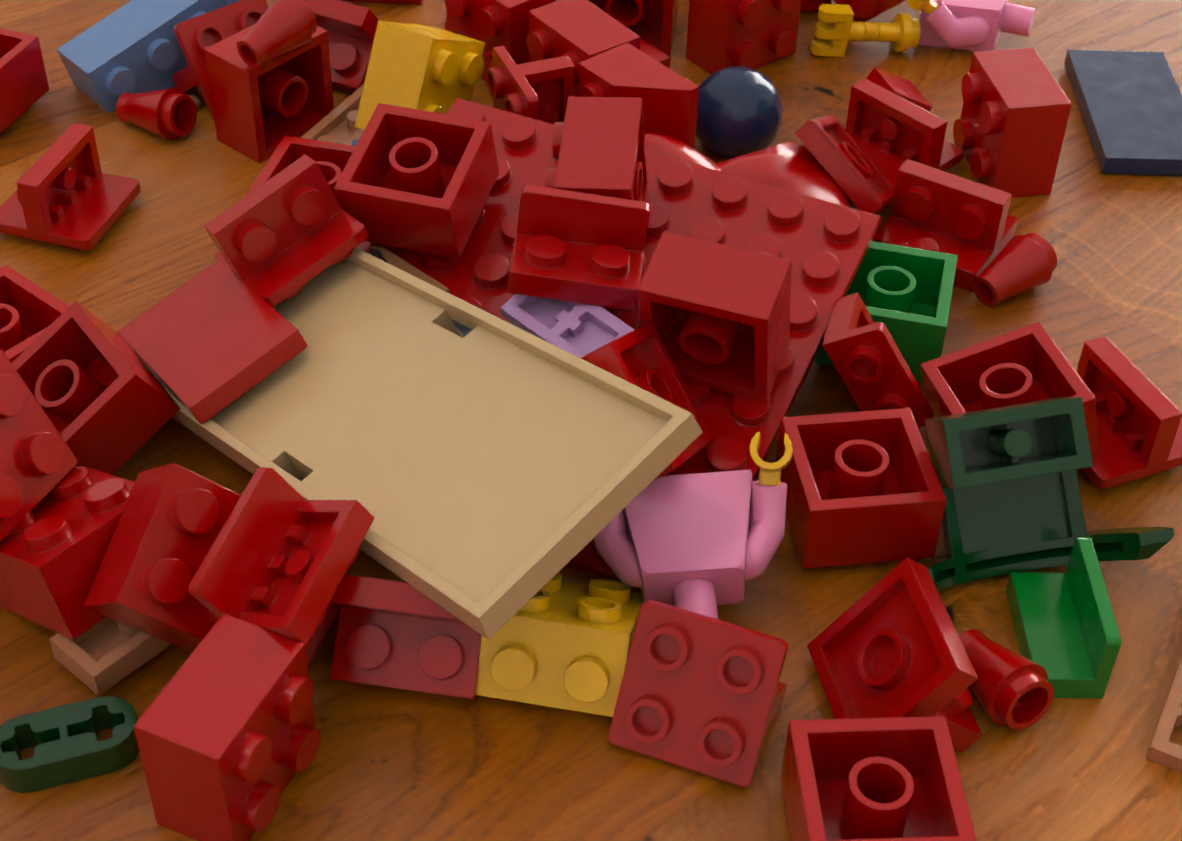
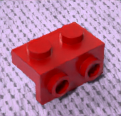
[822,293,934,428]

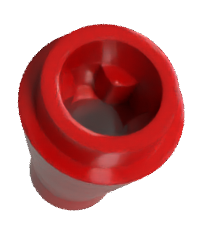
[237,0,317,69]
[116,88,197,140]
[972,233,1058,307]
[959,629,1054,730]

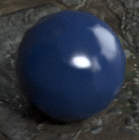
[696,66,783,159]

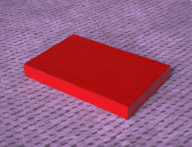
[117,260,308,424]

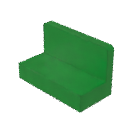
[1006,537,1121,699]

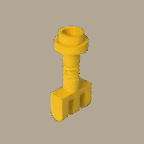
[810,4,921,57]

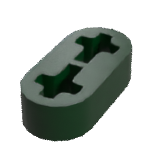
[0,696,139,793]

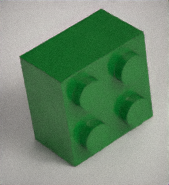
[815,241,958,382]

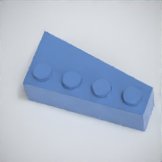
[56,0,240,113]

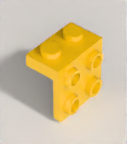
[476,573,644,717]

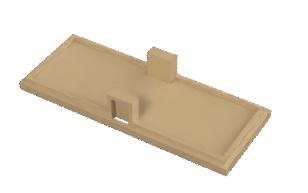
[152,247,703,640]

